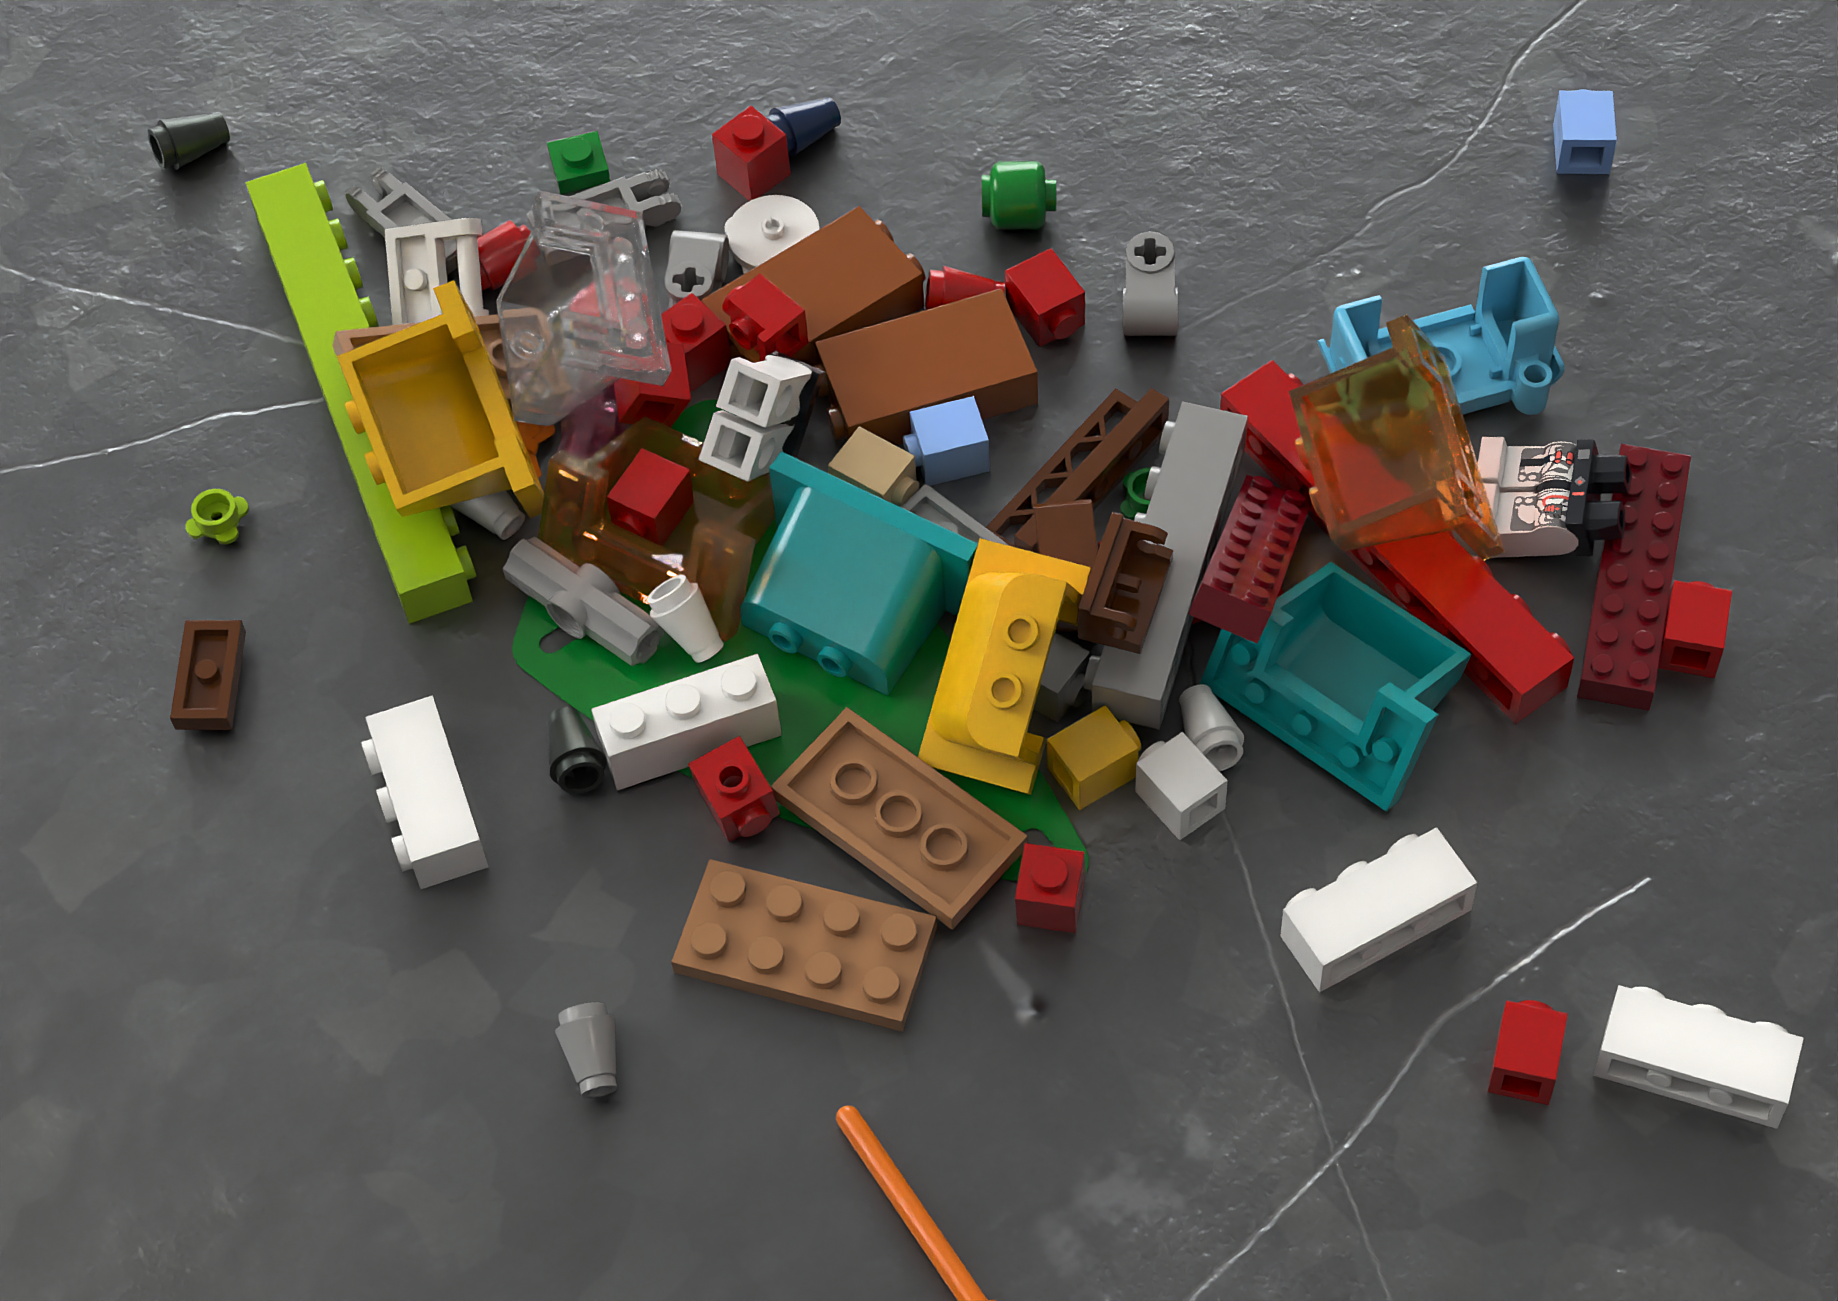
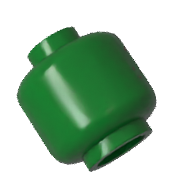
[982,161,1056,231]

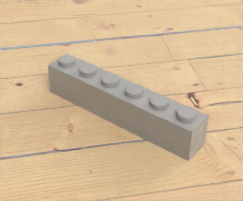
[1084,401,1248,730]

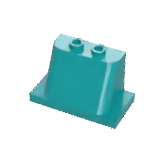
[740,451,978,696]
[1200,562,1472,812]

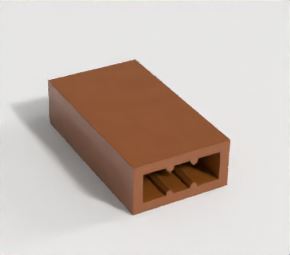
[701,206,926,366]
[813,288,1038,446]

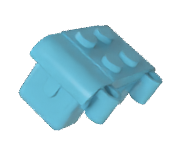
[1317,257,1565,452]

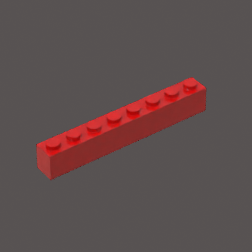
[1220,360,1575,725]

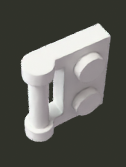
[385,218,489,325]

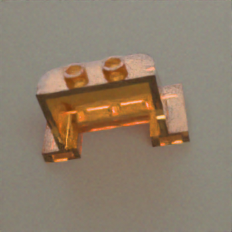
[1289,314,1505,560]
[538,416,775,642]

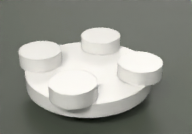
[725,195,820,275]

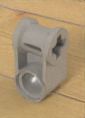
[664,230,729,309]
[1123,231,1178,336]

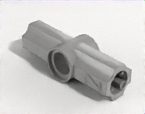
[503,536,664,667]

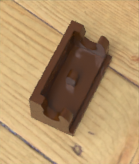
[1078,512,1173,654]

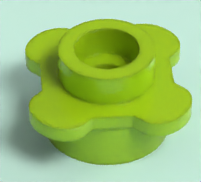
[185,488,249,545]

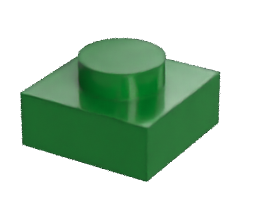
[547,131,611,195]

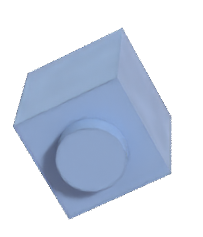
[1553,89,1617,174]
[903,396,990,486]

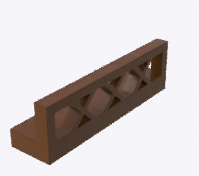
[985,388,1169,553]

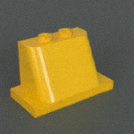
[337,280,551,519]
[918,538,1092,795]

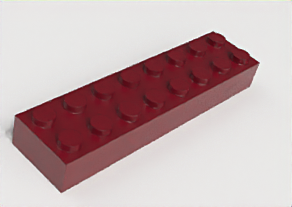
[1577,443,1691,711]
[1188,474,1311,644]

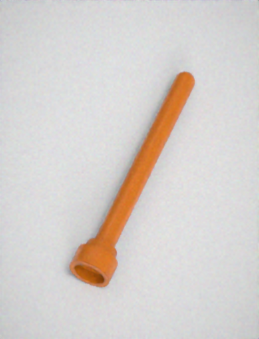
[836,1105,996,1301]

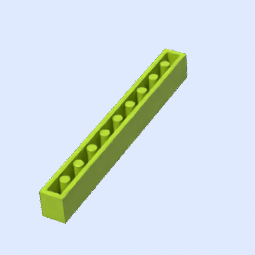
[245,163,477,624]

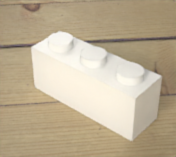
[591,654,781,791]
[361,695,488,889]
[1280,827,1477,993]
[1593,985,1803,1129]

